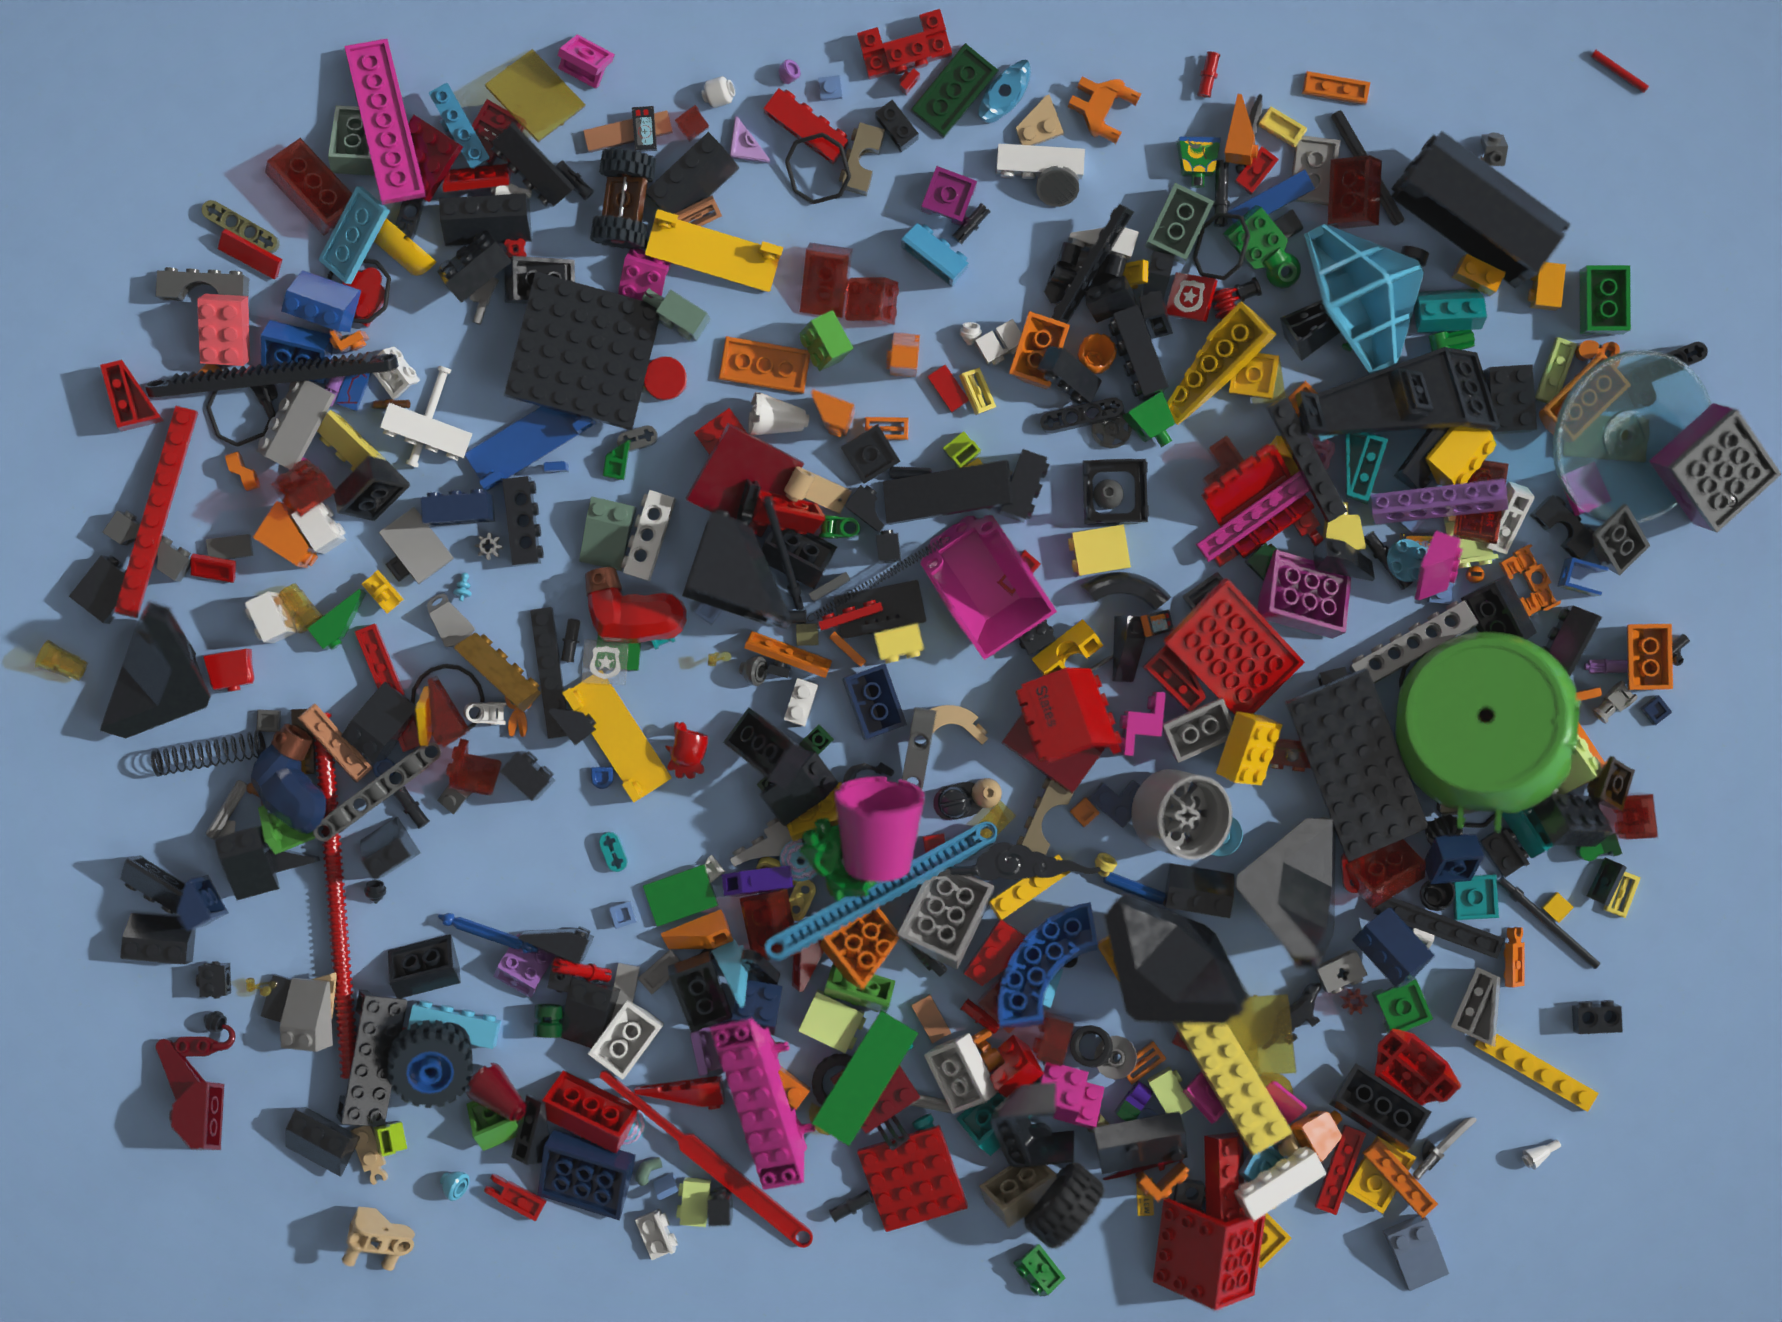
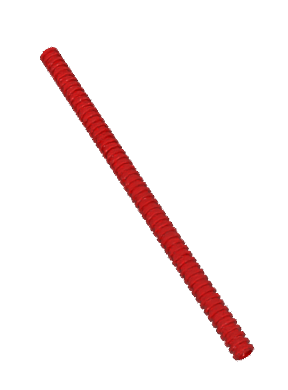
[313,713,357,1079]

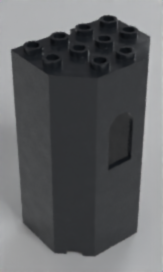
[1391,131,1570,288]

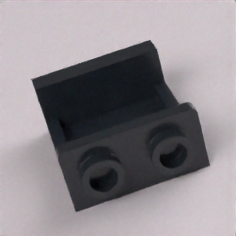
[69,555,127,624]

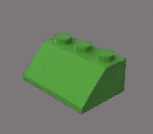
[824,964,895,1012]

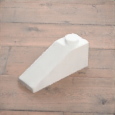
[1486,481,1535,554]

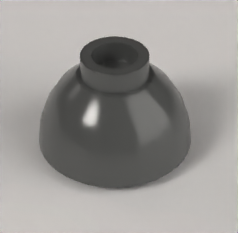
[1093,479,1124,509]
[739,656,768,686]

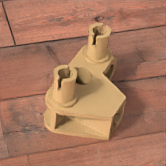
[341,1206,415,1271]

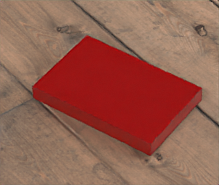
[442,163,512,192]

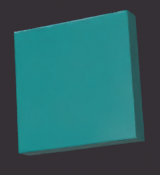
[1452,874,1499,920]

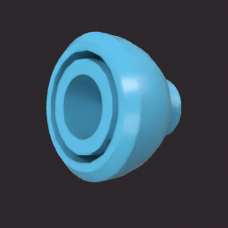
[440,1171,469,1201]

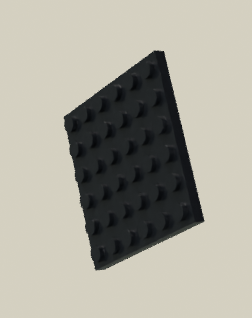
[504,271,659,431]

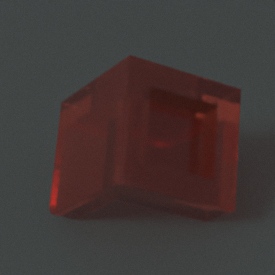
[675,105,709,142]

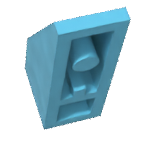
[712,939,748,1008]

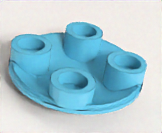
[1387,539,1427,582]

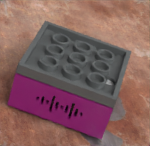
[1649,403,1781,532]

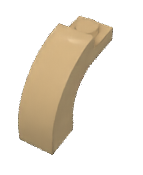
[911,705,988,745]

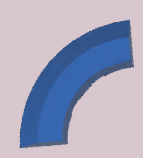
[998,902,1098,1027]

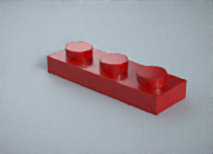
[818,600,883,631]

